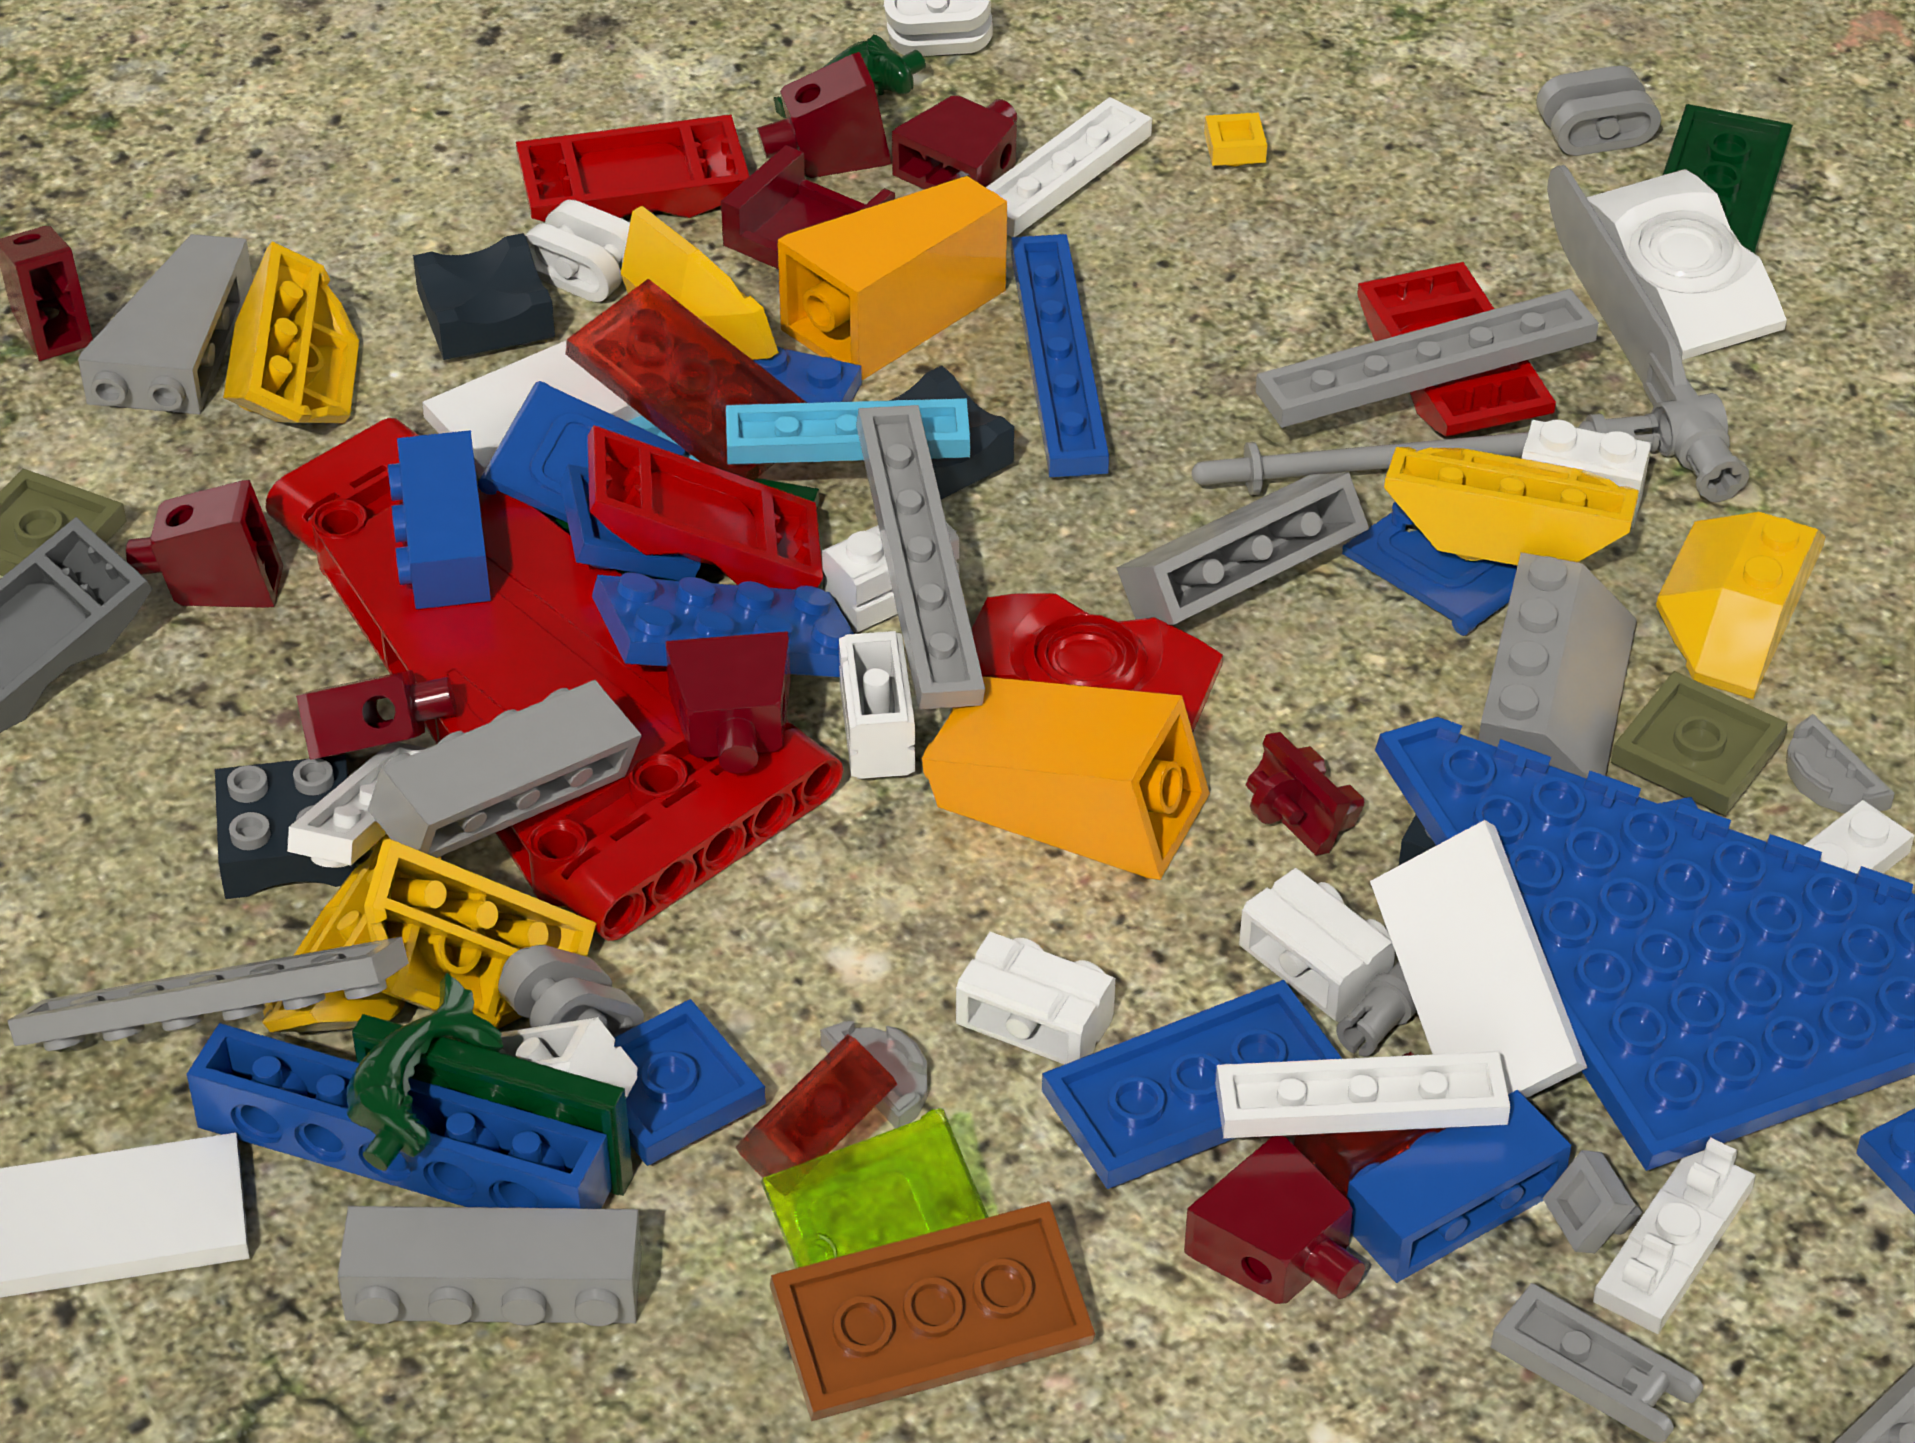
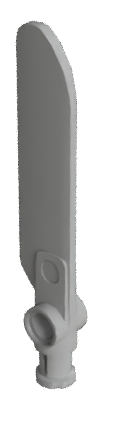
[1547,165,1749,502]

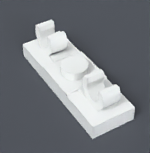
[1593,1137,1756,1334]

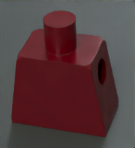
[757,52,892,178]
[892,96,1018,190]
[0,226,93,361]
[126,480,284,608]
[665,631,791,774]
[296,670,456,760]
[1184,1136,1365,1304]

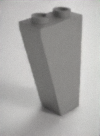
[78,234,253,414]

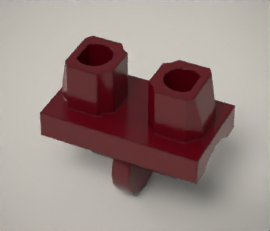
[1245,732,1364,856]

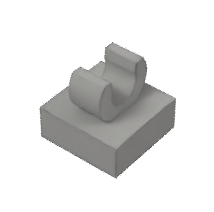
[1542,1150,1642,1254]

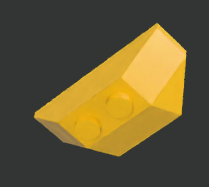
[621,206,779,364]
[223,241,359,423]
[1384,447,1639,566]
[1656,512,1826,700]
[262,834,441,1032]
[364,839,596,1029]

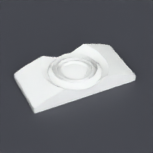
[1586,169,1787,360]

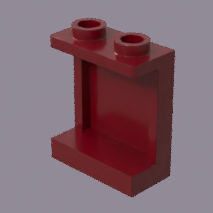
[721,145,895,269]

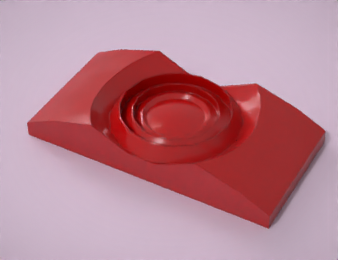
[516,114,749,222]
[1357,262,1556,436]
[588,425,823,590]
[971,593,1223,732]

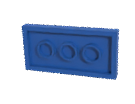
[592,573,854,677]
[1042,980,1342,1189]

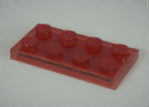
[565,279,807,481]

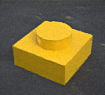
[1204,112,1267,166]

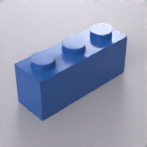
[388,430,491,609]
[1347,1090,1572,1283]

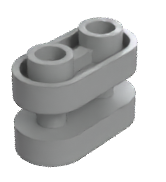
[1536,66,1661,156]
[498,945,644,1037]

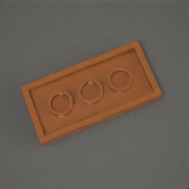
[770,1201,1095,1421]

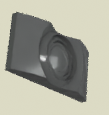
[0,517,152,733]

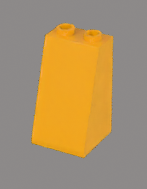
[778,176,1007,380]
[921,677,1210,880]

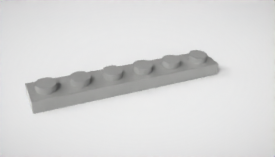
[1256,289,1599,428]
[856,405,985,710]
[7,937,409,1051]

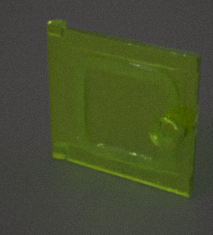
[761,1108,989,1268]

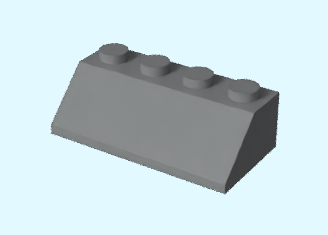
[1478,552,1637,778]

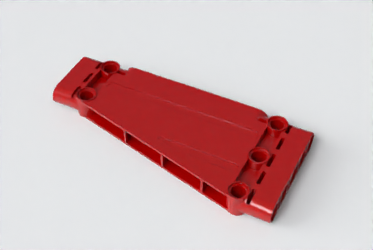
[265,418,843,941]

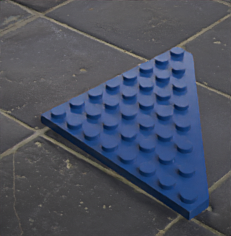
[1375,717,1915,1171]

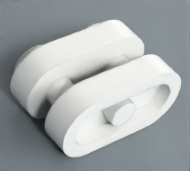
[884,0,993,56]
[525,200,630,302]

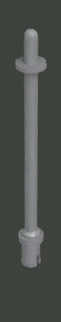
[1192,413,1659,496]

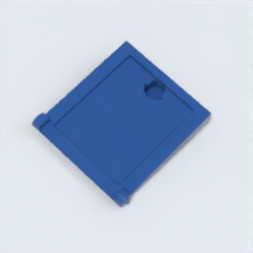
[477,381,686,523]
[1342,502,1517,636]

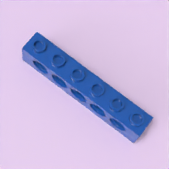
[187,1023,612,1209]

